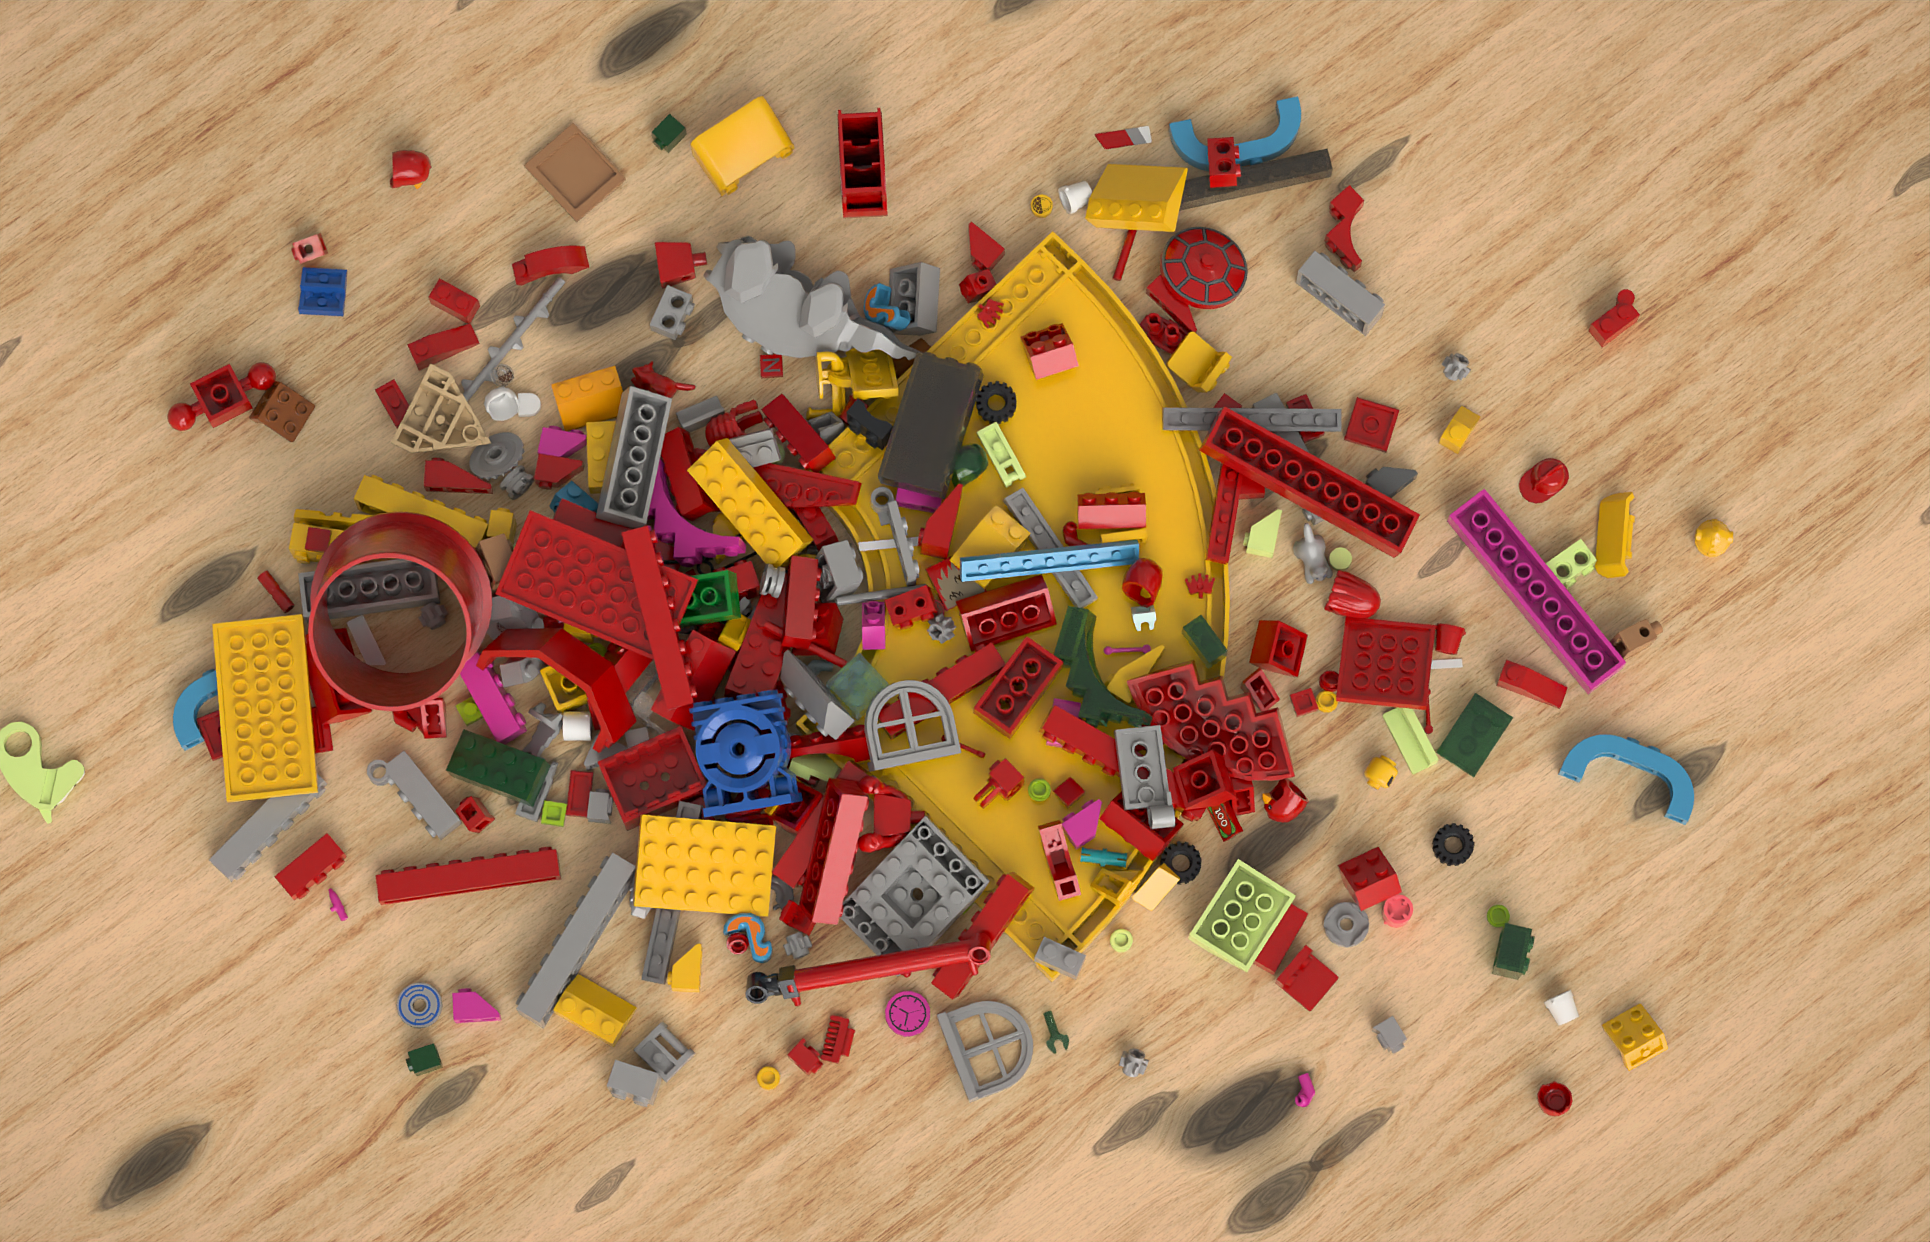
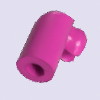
[1295,1073,1315,1107]

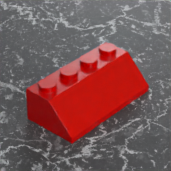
[956,574,1057,652]
[305,628,372,725]
[650,630,737,731]

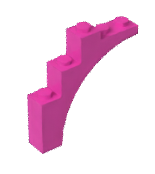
[647,460,746,567]

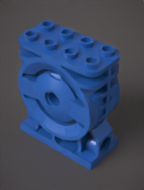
[689,690,803,817]

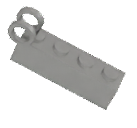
[367,751,462,840]

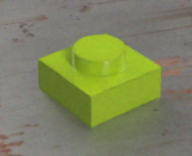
[456,697,484,726]
[541,800,567,827]

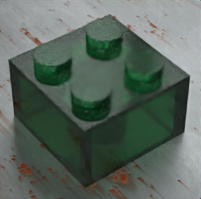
[1491,923,1535,980]

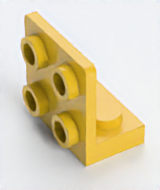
[1602,1004,1668,1071]

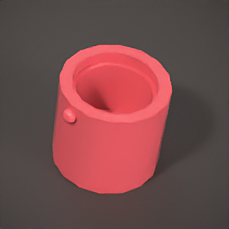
[1382,894,1413,928]

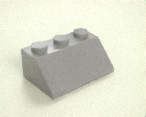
[887,262,940,336]

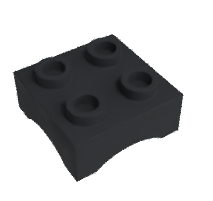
[846,399,894,450]

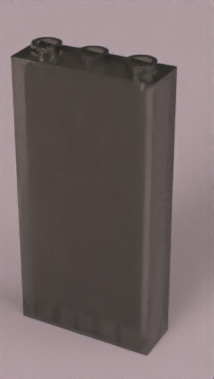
[878,352,984,499]

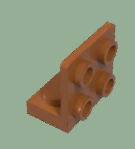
[249,381,315,442]

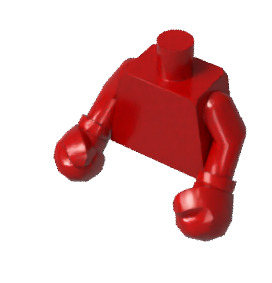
[858,776,925,853]

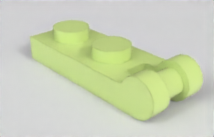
[977,422,1026,488]

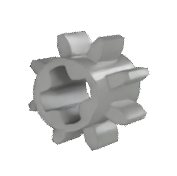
[1441,353,1471,381]
[418,602,448,630]
[927,613,956,644]
[783,932,812,959]
[1119,1048,1149,1077]

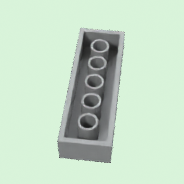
[596,386,672,529]
[298,559,441,623]

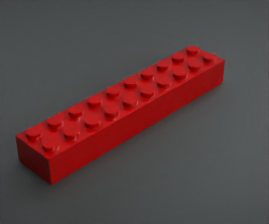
[1199,406,1420,558]

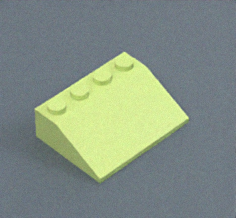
[1188,859,1296,972]

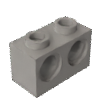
[650,285,695,340]

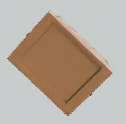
[524,123,626,223]

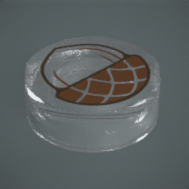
[491,364,514,387]

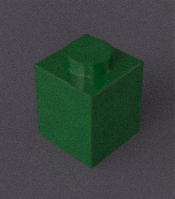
[651,114,687,153]
[406,1043,443,1076]

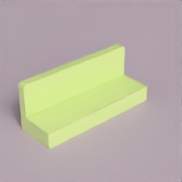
[1383,707,1439,774]

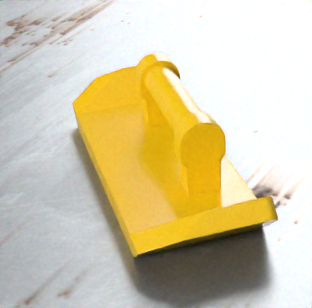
[1595,492,1635,578]

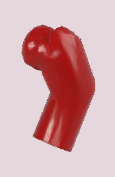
[1062,521,1088,547]
[392,710,418,733]

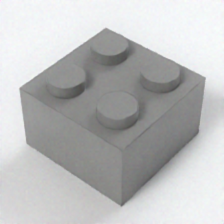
[607,1060,662,1107]

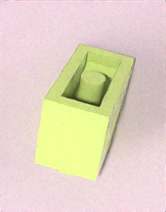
[1243,509,1282,558]

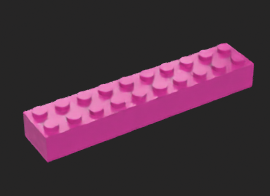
[1447,489,1626,695]

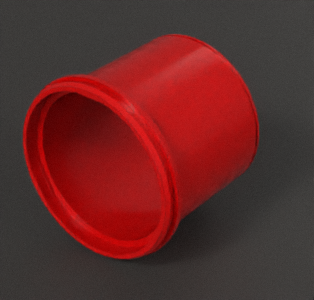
[308,512,492,711]

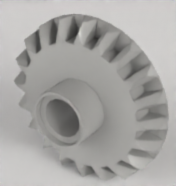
[469,432,525,480]

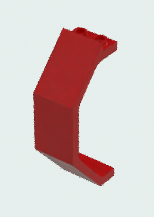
[476,628,637,754]

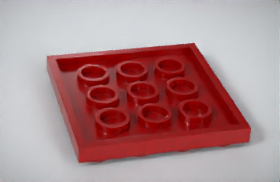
[1336,617,1436,710]

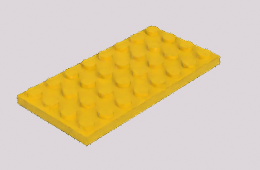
[212,614,318,802]

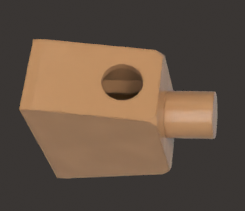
[1610,619,1663,660]

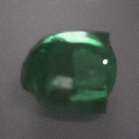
[944,443,988,488]

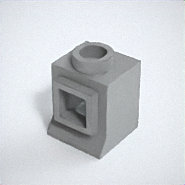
[808,411,845,445]
[587,789,613,824]
[1372,1016,1407,1054]

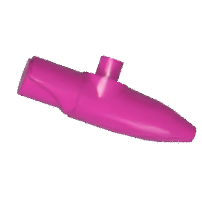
[328,888,348,921]

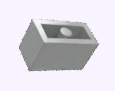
[1034,937,1086,980]

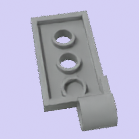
[871,487,920,586]
[1114,725,1175,829]

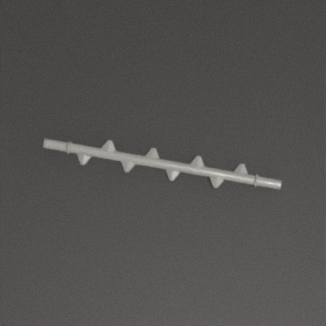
[425,277,565,452]

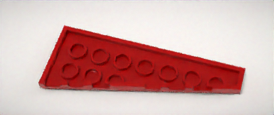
[695,448,862,512]

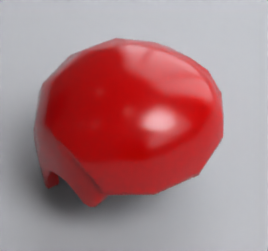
[1537,1081,1573,1117]

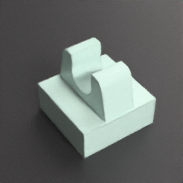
[1131,605,1156,631]

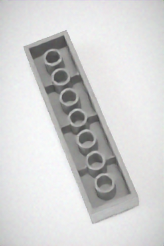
[516,853,636,1029]

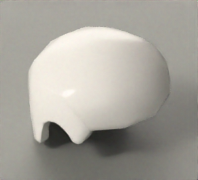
[484,387,520,421]

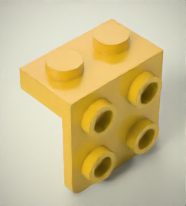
[1166,332,1232,393]

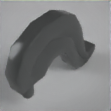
[771,876,794,910]

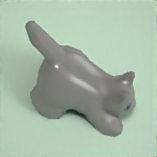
[1293,523,1333,584]

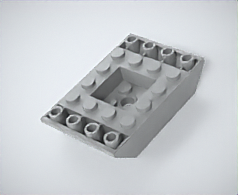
[840,816,990,977]

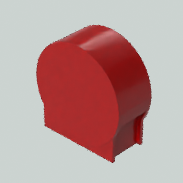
[837,108,888,219]

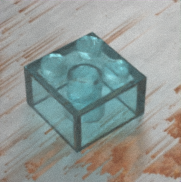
[826,653,889,721]

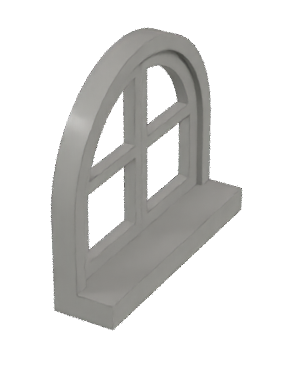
[864,680,961,772]
[937,1001,1033,1103]

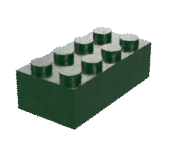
[446,729,551,807]

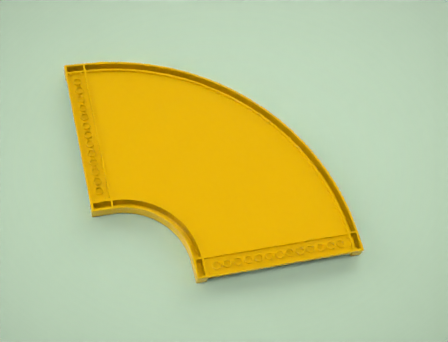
[796,231,1230,982]

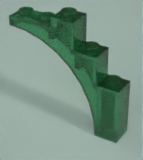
[1054,606,1153,728]

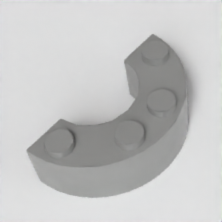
[491,596,544,688]

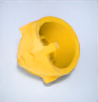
[1694,519,1733,557]

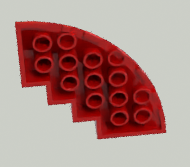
[1127,660,1295,781]

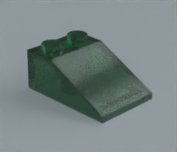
[1436,693,1513,778]

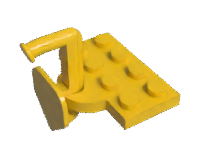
[806,348,898,420]

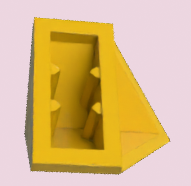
[1090,868,1144,907]

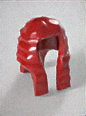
[705,399,764,447]

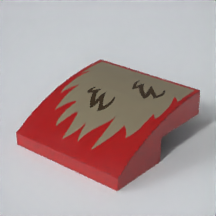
[925,555,987,611]

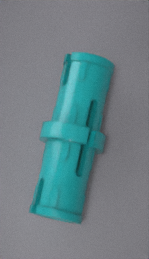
[1080,847,1127,868]

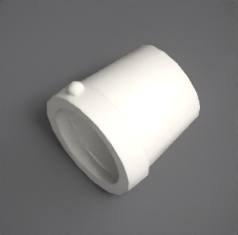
[1058,181,1092,214]
[1544,990,1579,1026]

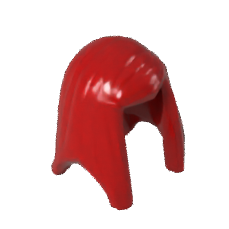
[1324,570,1381,618]

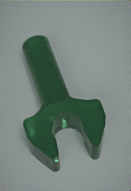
[1043,1011,1069,1054]

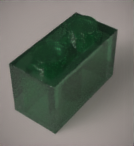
[1182,615,1228,669]

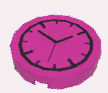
[885,991,930,1037]

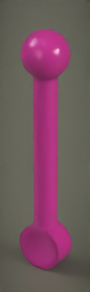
[1103,645,1151,655]

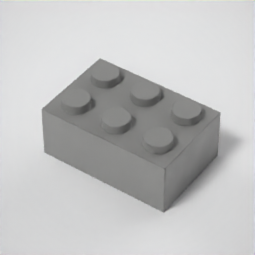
[814,540,863,604]

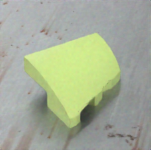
[789,754,839,782]

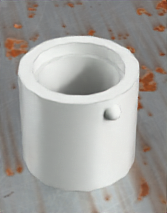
[563,711,592,741]

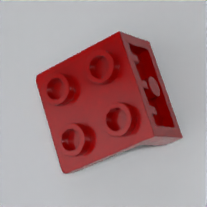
[1275,945,1339,1012]

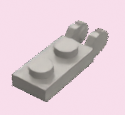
[515,757,558,822]

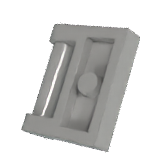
[634,1021,695,1083]

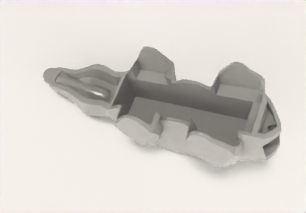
[704,235,927,362]

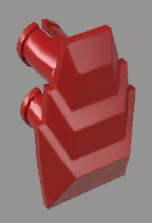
[1139,313,1189,354]

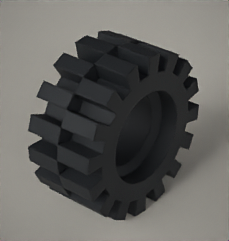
[976,381,1017,424]
[1432,823,1475,866]
[1160,841,1202,885]

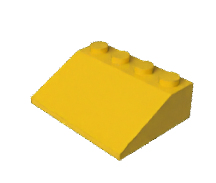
[1085,164,1188,232]

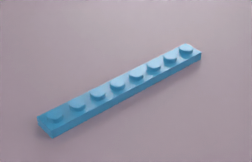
[960,540,1139,582]

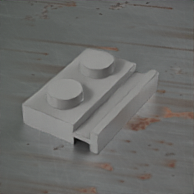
[729,428,781,467]

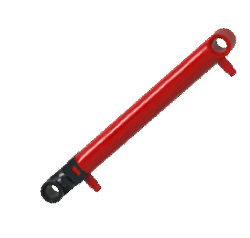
[745,933,991,1007]

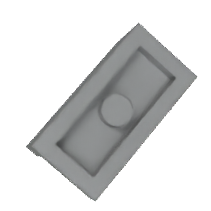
[676,396,725,433]

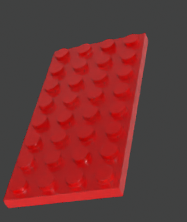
[495,510,698,660]

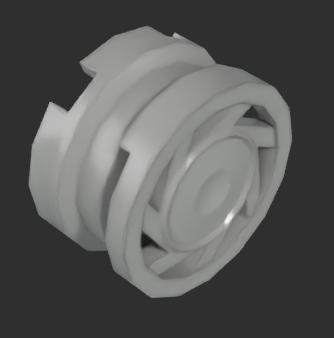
[500,465,534,500]
[759,564,785,598]

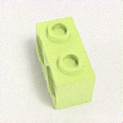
[1546,539,1597,589]

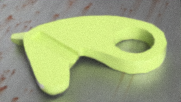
[0,722,85,824]

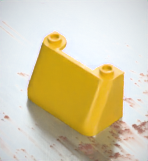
[690,96,795,196]

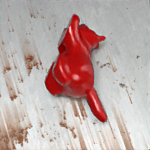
[631,361,696,398]

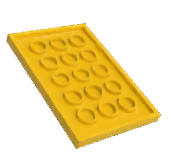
[633,815,776,917]

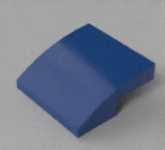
[298,267,347,317]

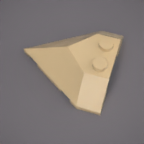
[391,364,491,453]

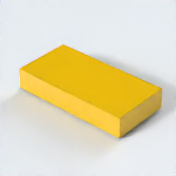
[718,614,751,651]

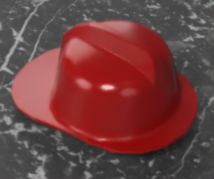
[1519,458,1569,504]

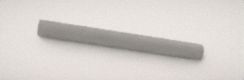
[837,584,926,606]

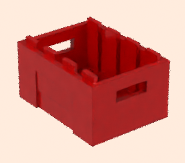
[598,726,706,831]

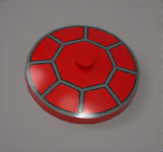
[1160,227,1248,309]

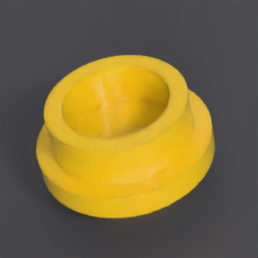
[1315,690,1338,713]

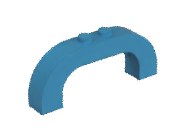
[1168,96,1301,171]
[173,669,218,751]
[1558,734,1694,825]

